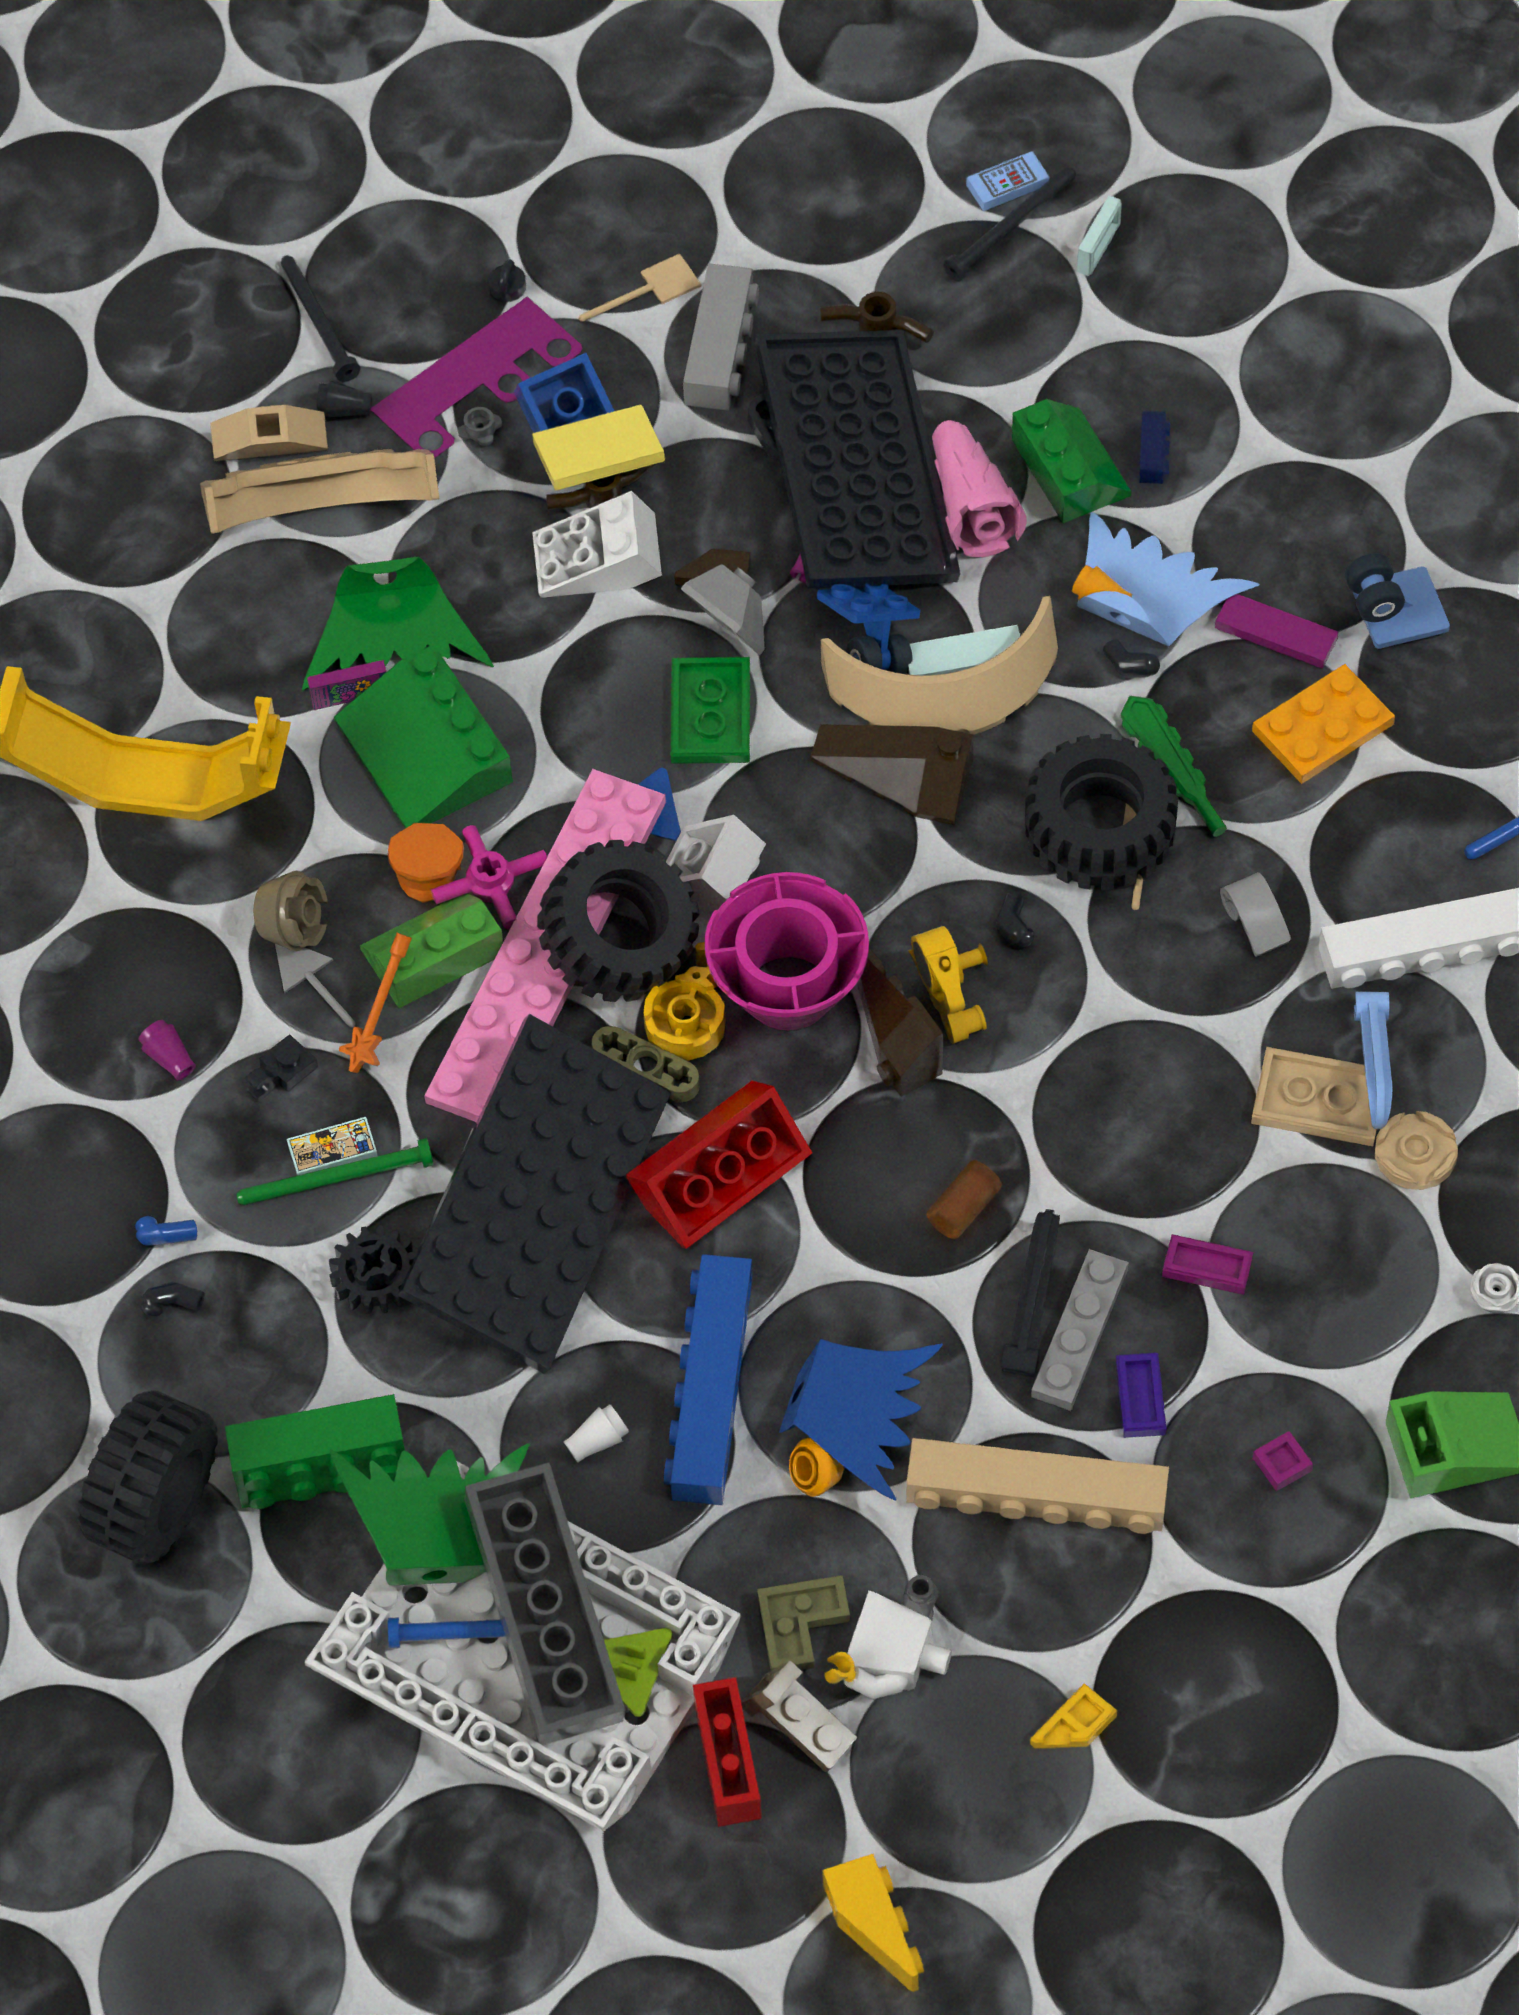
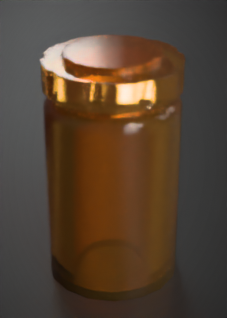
[927,1160,1002,1239]

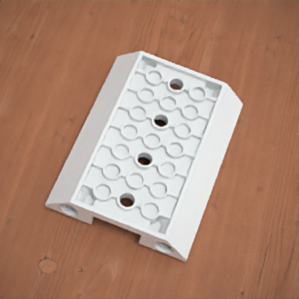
[305,1462,741,1831]

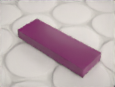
[1215,594,1339,669]

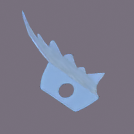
[1077,512,1260,646]

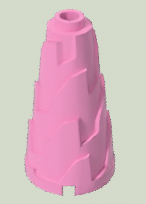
[932,420,1027,557]

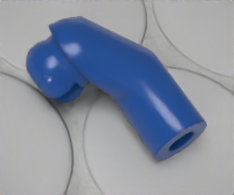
[135,1216,197,1246]

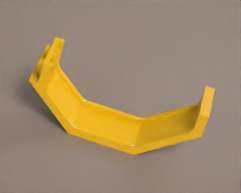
[0,666,291,821]

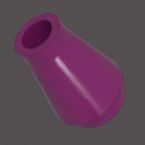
[138,1020,196,1081]

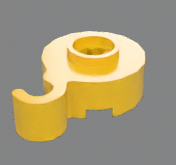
[643,942,726,1061]

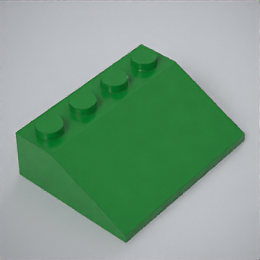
[334,644,513,828]

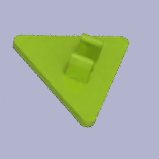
[604,1628,672,1717]

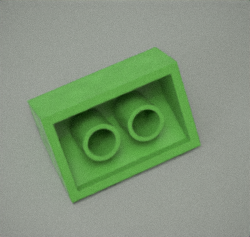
[360,893,503,1008]

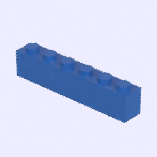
[664,1254,753,1505]

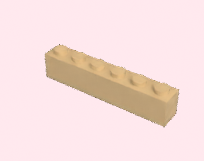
[906,1438,1169,1534]

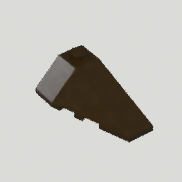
[857,948,943,1097]

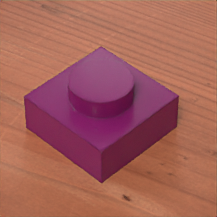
[1253,1431,1313,1491]

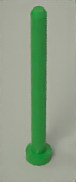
[236,1138,434,1205]

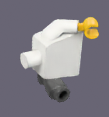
[825,1575,952,1699]

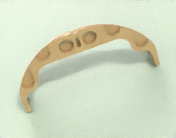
[200,449,439,534]
[821,596,1058,734]

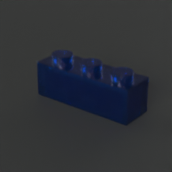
[1139,411,1170,484]

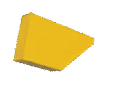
[1030,1683,1117,1749]

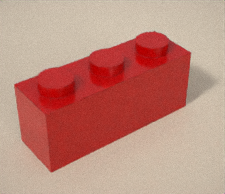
[693,1677,762,1827]

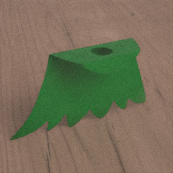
[302,557,494,691]
[329,1443,530,1586]

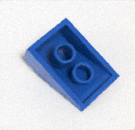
[514,353,615,433]

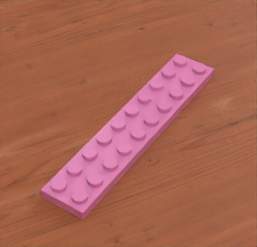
[424,769,666,1122]

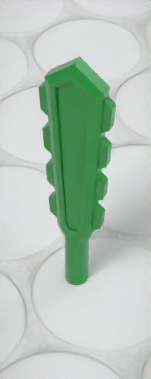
[1121,695,1227,837]

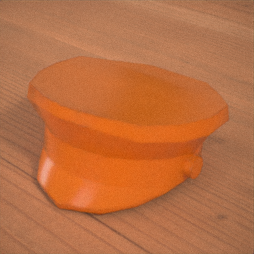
[387,823,464,903]

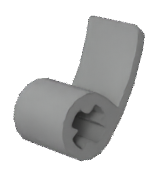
[1220,872,1291,956]

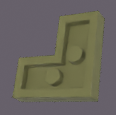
[757,1575,850,1670]

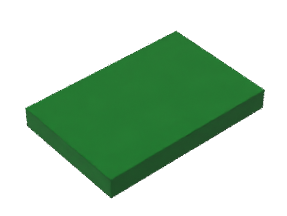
[671,657,750,764]

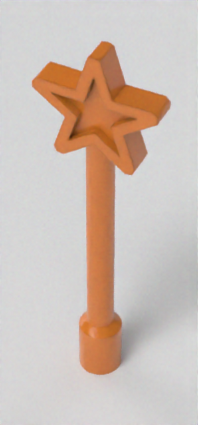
[339,932,412,1073]

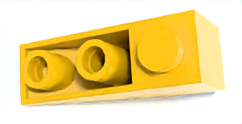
[823,1854,924,1992]

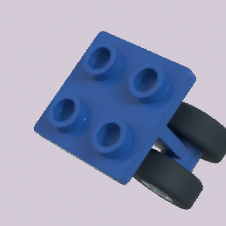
[817,584,921,675]

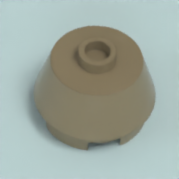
[253,871,328,951]

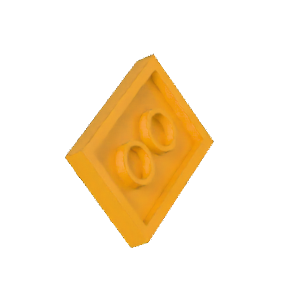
[1252,664,1395,784]

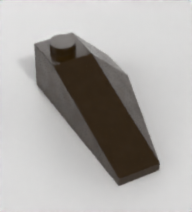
[811,724,974,825]

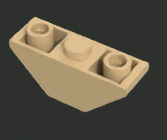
[210,405,328,461]

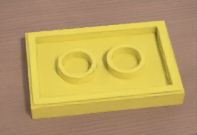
[532,404,665,491]

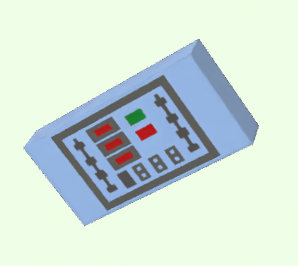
[967,152,1049,211]

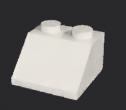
[666,815,766,912]

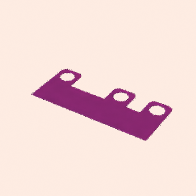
[371,296,582,458]

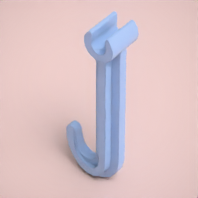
[1354,992,1392,1129]

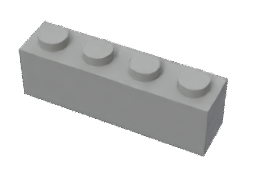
[683,263,759,410]

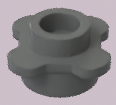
[458,407,502,446]

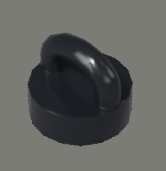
[489,259,526,302]

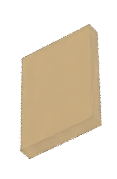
[1251,1047,1377,1146]

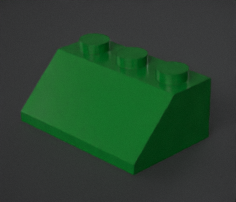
[1012,399,1132,523]

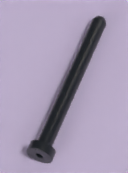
[281,255,361,382]

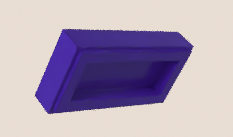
[1115,1353,1167,1438]

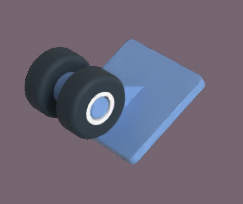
[1345,553,1450,649]

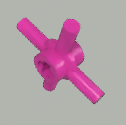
[431,825,547,929]

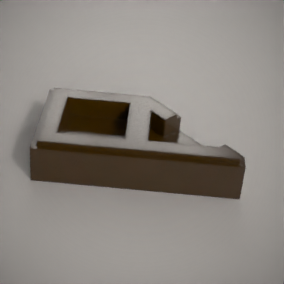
[675,548,751,585]

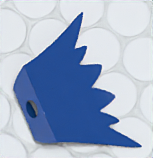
[779,1339,943,1501]

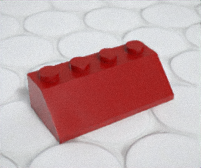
[625,1080,812,1249]

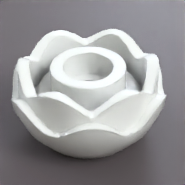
[1471,1263,1519,1313]

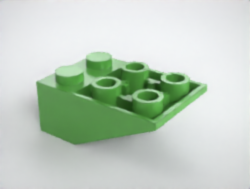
[1385,1392,1519,1499]

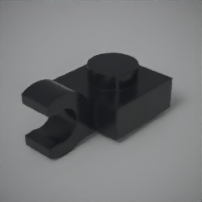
[245,1034,318,1101]

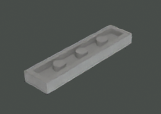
[1031,1249,1129,1411]

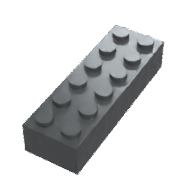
[465,1462,625,1745]

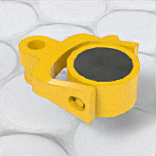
[908,926,988,1044]

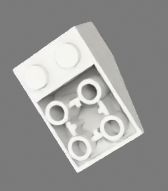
[533,491,662,598]

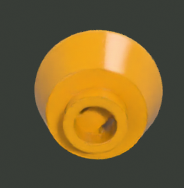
[789,1438,844,1497]

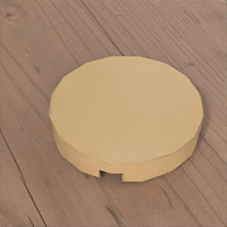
[1375,1111,1458,1190]

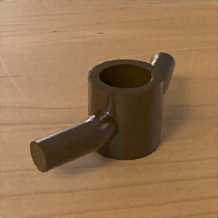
[820,292,934,343]
[546,464,656,510]

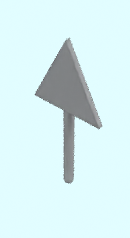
[275,944,356,1028]

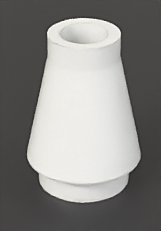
[564,1404,629,1462]

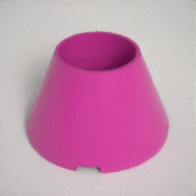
[705,872,869,1031]

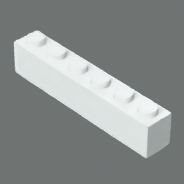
[1318,888,1519,989]

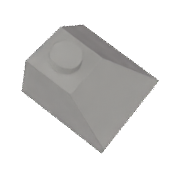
[681,564,765,655]

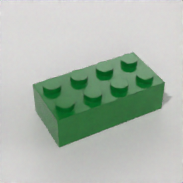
[225,1394,405,1509]

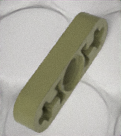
[592,1026,700,1102]

